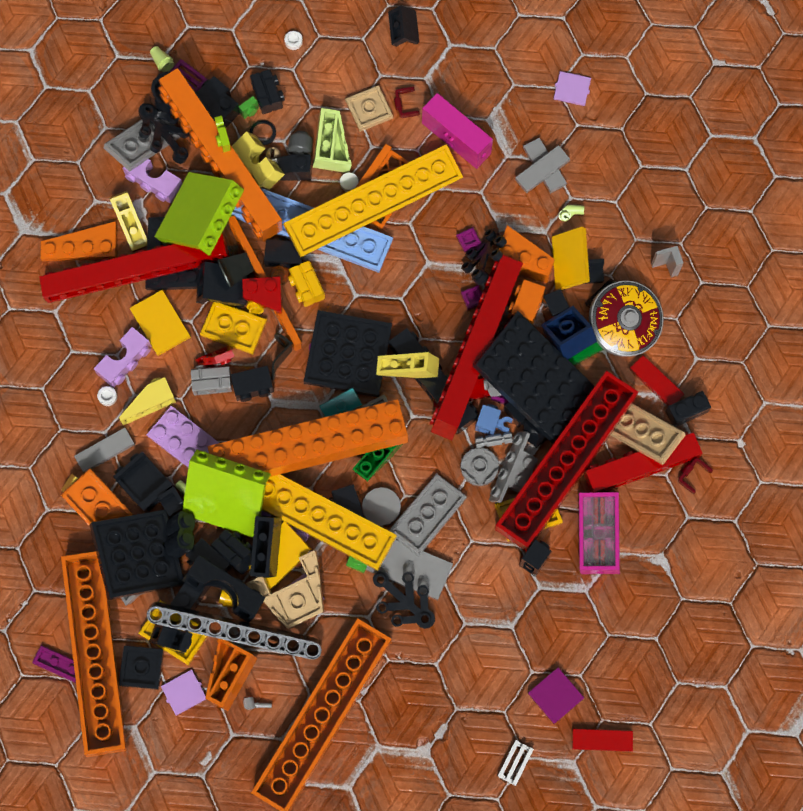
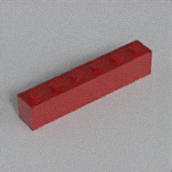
[584,432,703,493]

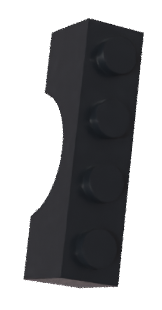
[182,555,265,623]

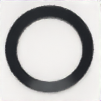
[249,120,276,146]

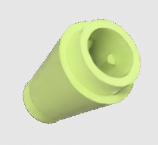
[150,46,174,72]

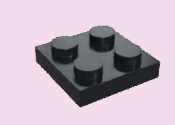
[119,646,164,690]

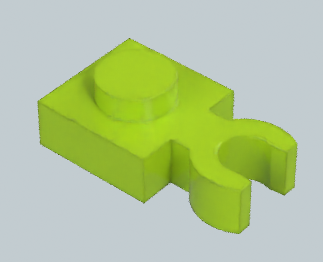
[214,116,231,152]

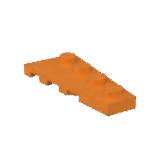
[40,221,117,261]

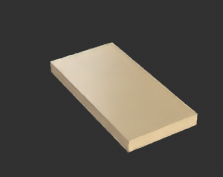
[611,404,686,465]

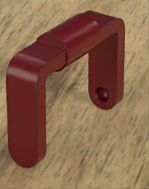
[394,87,420,118]
[678,458,713,494]

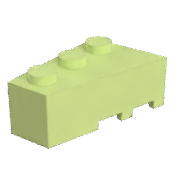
[313,108,352,173]

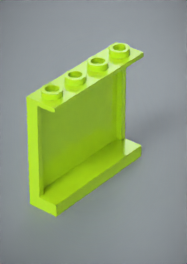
[154,172,244,256]
[182,450,271,538]

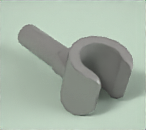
[243,697,272,710]

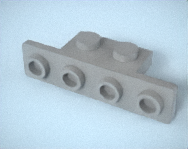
[489,431,538,503]

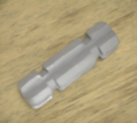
[475,432,513,448]

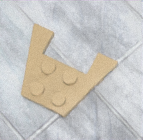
[246,550,325,629]

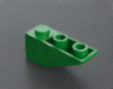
[352,444,403,482]

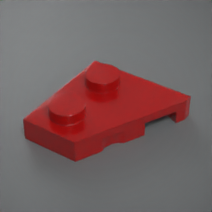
[242,277,282,314]
[195,345,235,366]

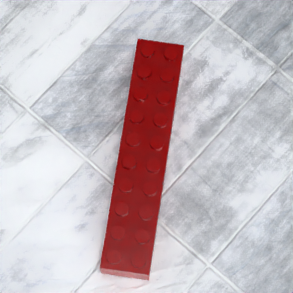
[430,255,523,441]
[495,370,639,552]

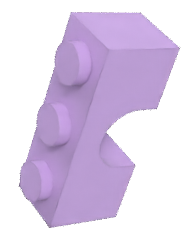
[123,159,182,204]
[94,327,152,388]

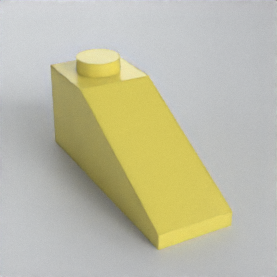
[109,191,147,251]
[376,352,439,378]
[119,377,176,426]

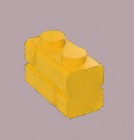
[287,261,325,307]

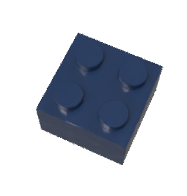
[541,306,597,359]

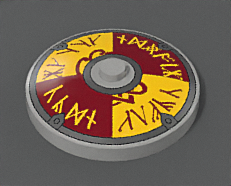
[589,281,664,357]

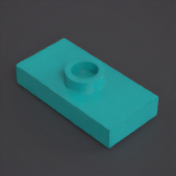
[319,388,362,417]

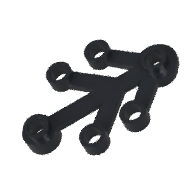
[138,103,189,164]
[461,228,507,285]
[373,571,435,629]

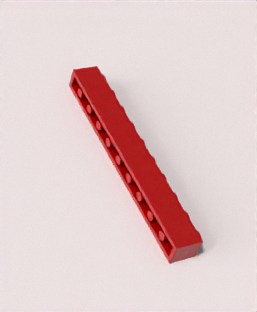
[39,233,229,303]

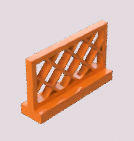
[355,144,409,230]

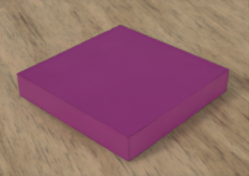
[528,668,584,724]

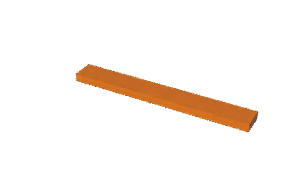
[228,215,301,351]

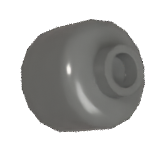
[288,131,313,155]

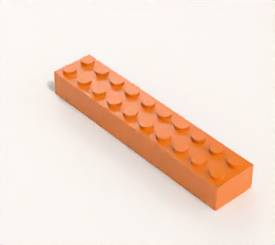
[158,68,282,242]
[207,399,408,477]
[61,551,127,757]
[251,618,392,811]

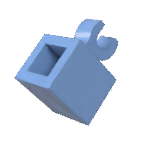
[475,404,513,435]

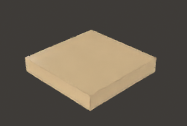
[345,85,393,132]

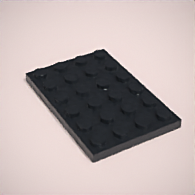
[473,311,595,444]

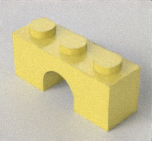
[232,131,285,190]

